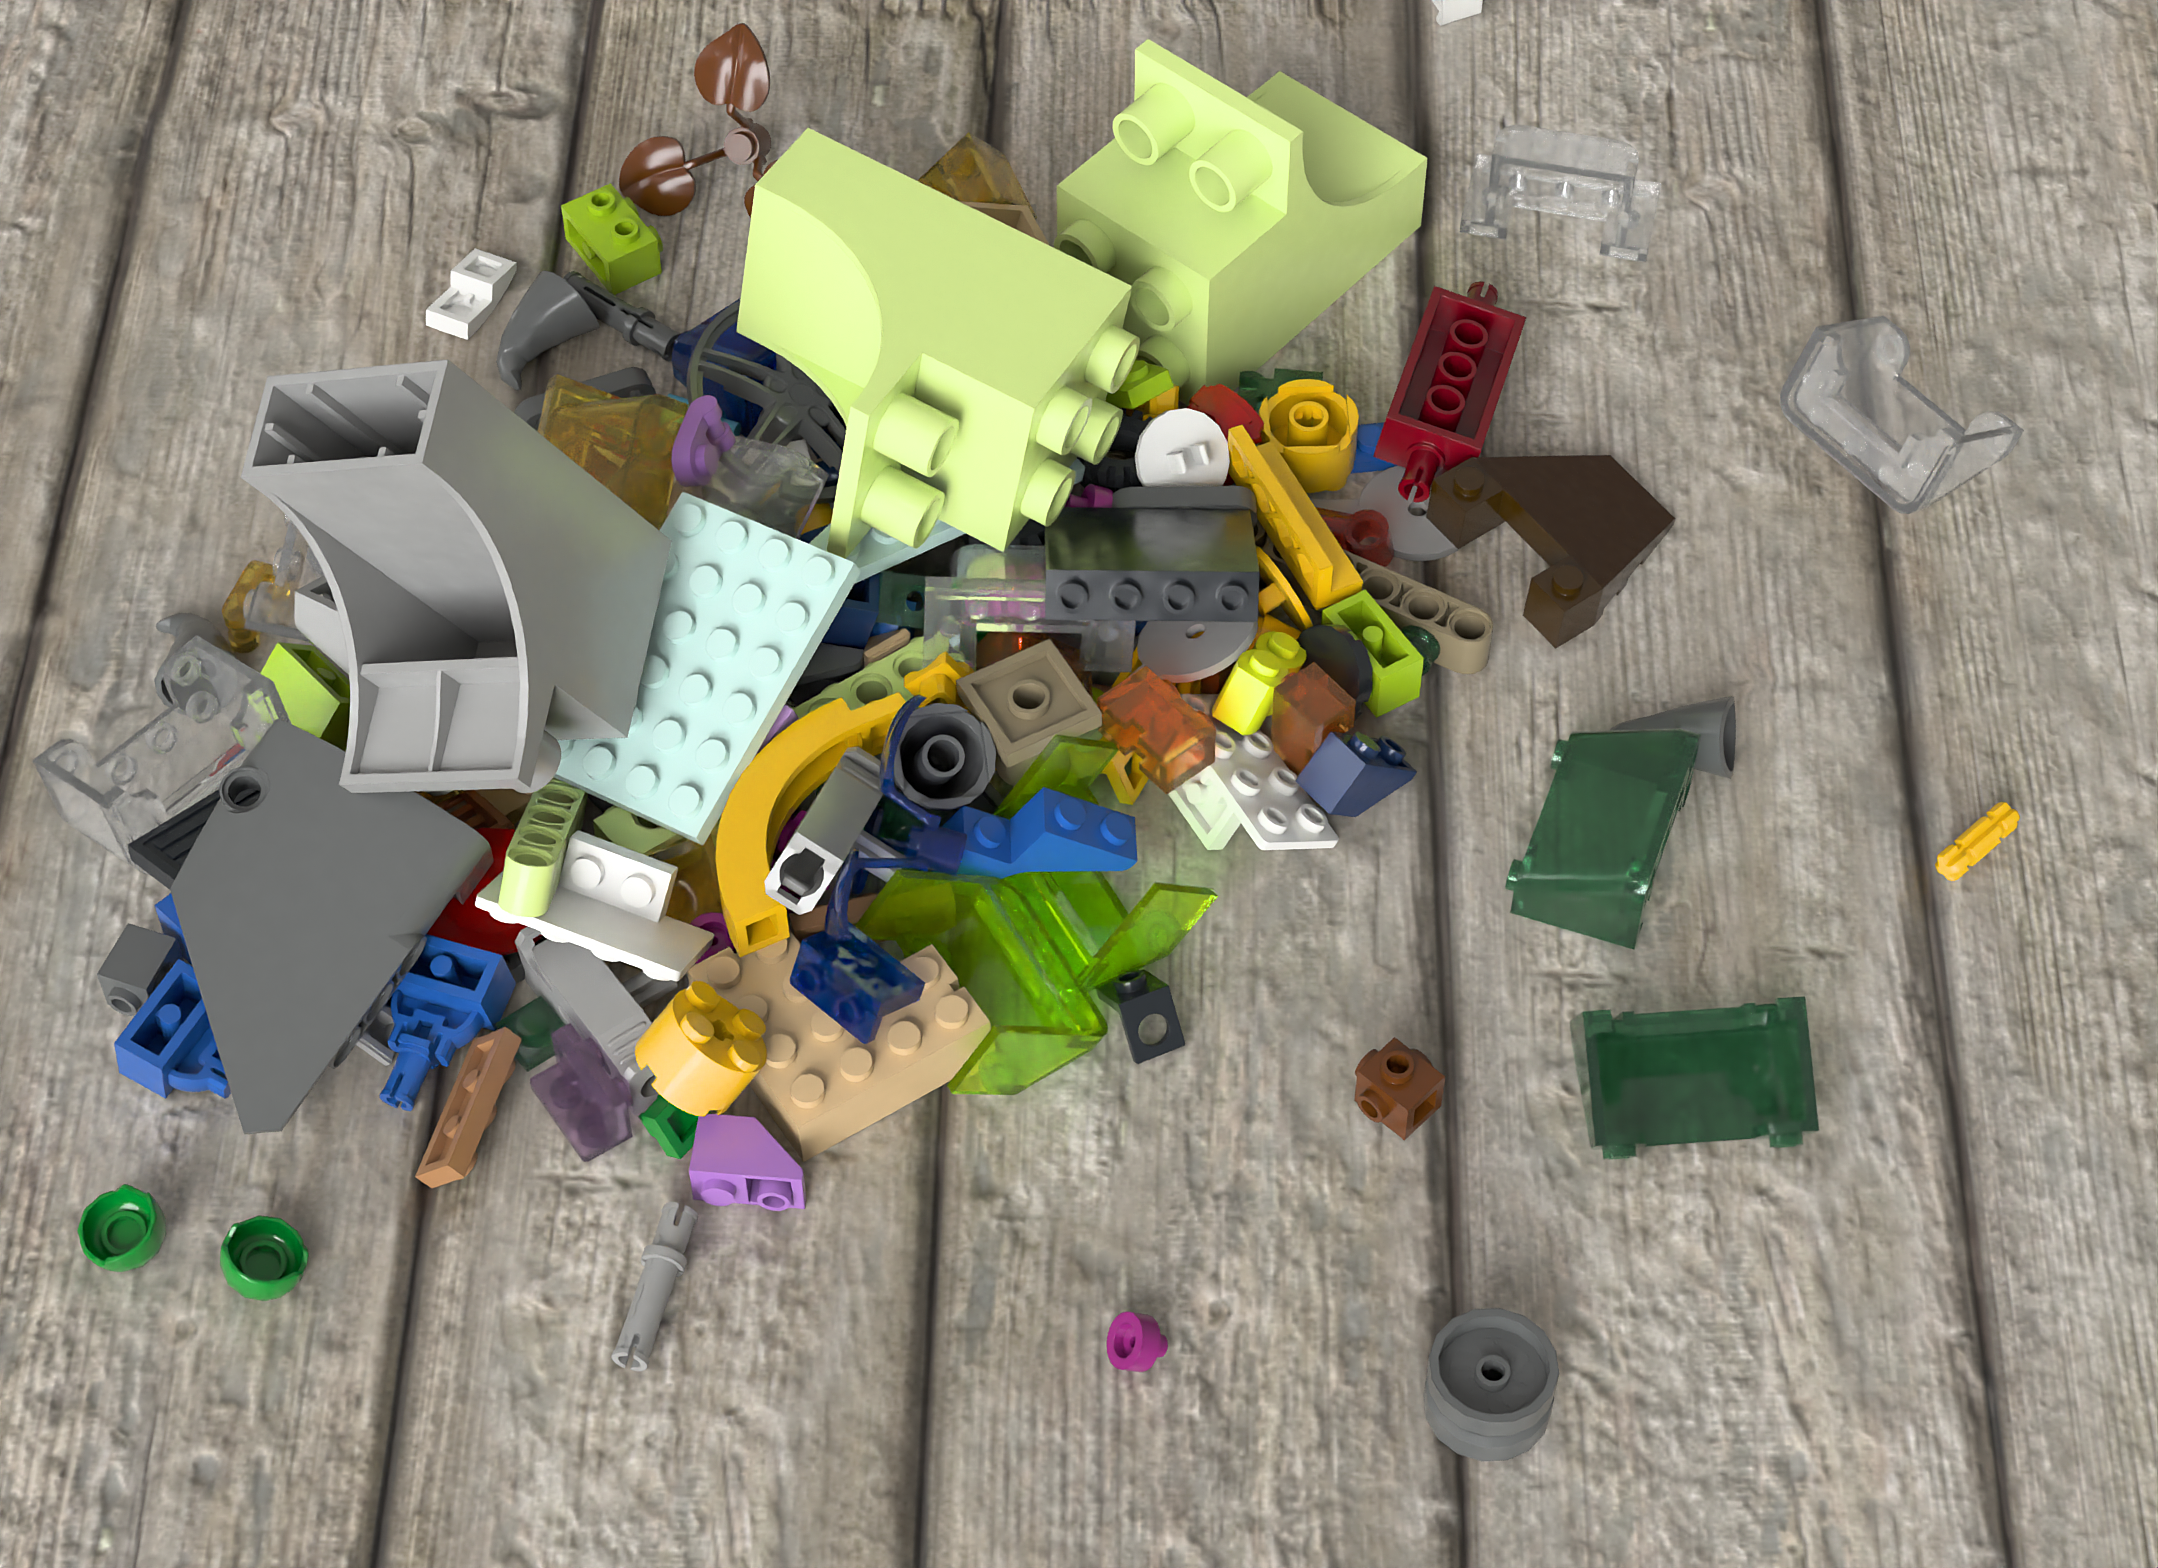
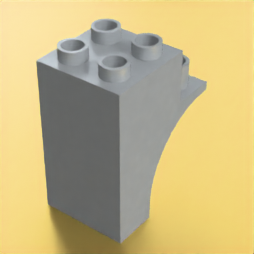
[241,359,672,796]

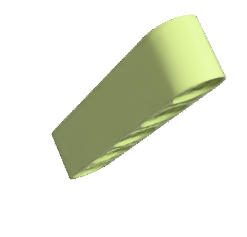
[498,777,588,917]

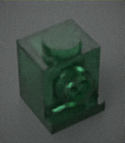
[875,570,950,631]

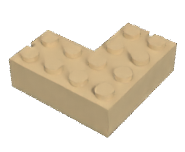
[687,929,993,1162]

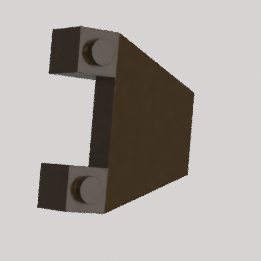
[1426,455,1676,649]

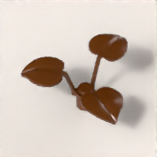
[619,23,777,218]

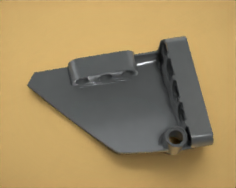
[170,719,494,1134]

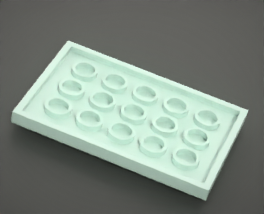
[554,492,861,845]

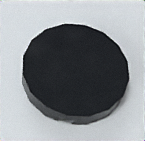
[1290,623,1373,728]

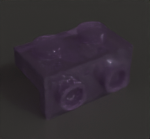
[530,1023,633,1162]

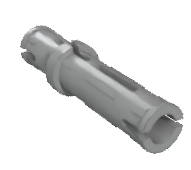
[611,1202,698,1371]

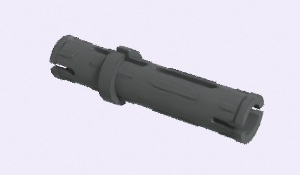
[563,271,685,362]

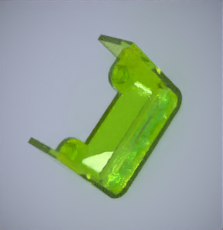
[991,734,1218,993]
[851,869,1108,1095]

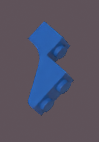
[931,787,1138,896]

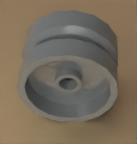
[1423,1308,1559,1462]

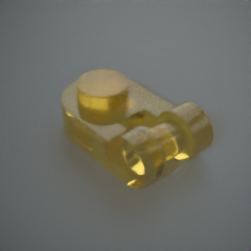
[222,560,284,653]

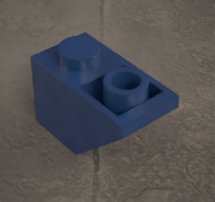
[1295,731,1417,817]

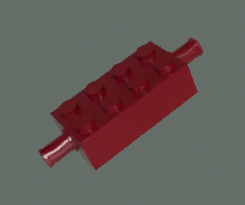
[1373,281,1527,503]

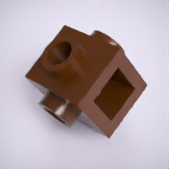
[1354,1037,1445,1140]

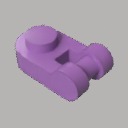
[671,395,736,487]

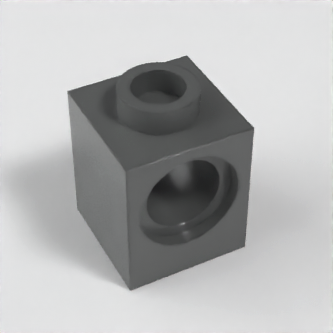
[97,923,184,1016]

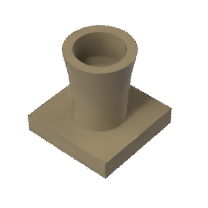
[956,639,1102,790]

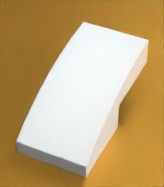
[426,248,517,340]

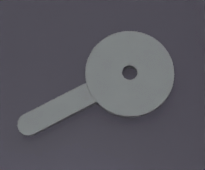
[1311,466,1462,561]
[1071,621,1258,748]

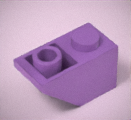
[689,1113,806,1211]

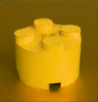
[1257,379,1359,493]
[635,980,767,1117]

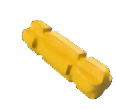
[1935,802,2020,881]

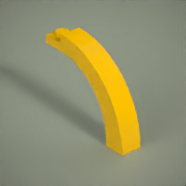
[716,692,909,957]

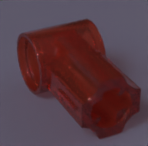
[1315,507,1394,567]

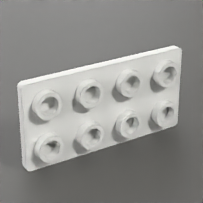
[1155,694,1339,850]
[475,830,714,981]

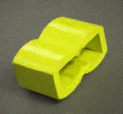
[1212,631,1306,735]

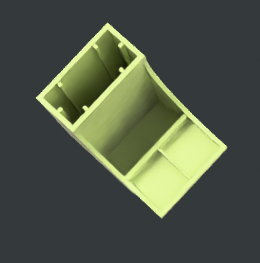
[1054,39,1428,406]
[736,128,1140,559]

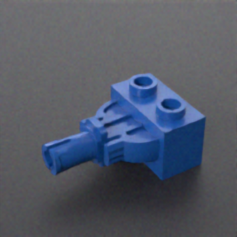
[379,934,516,1111]
[114,959,231,1099]

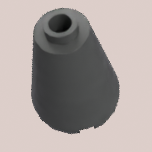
[888,703,996,811]

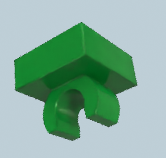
[638,1094,712,1159]

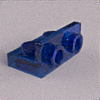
[789,920,925,1044]

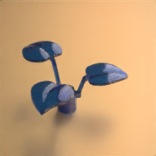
[824,695,967,941]

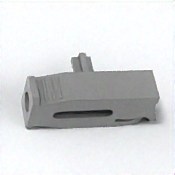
[764,747,908,915]
[515,926,678,1115]

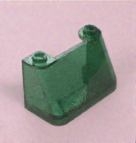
[1505,728,1701,950]
[1570,996,1819,1160]

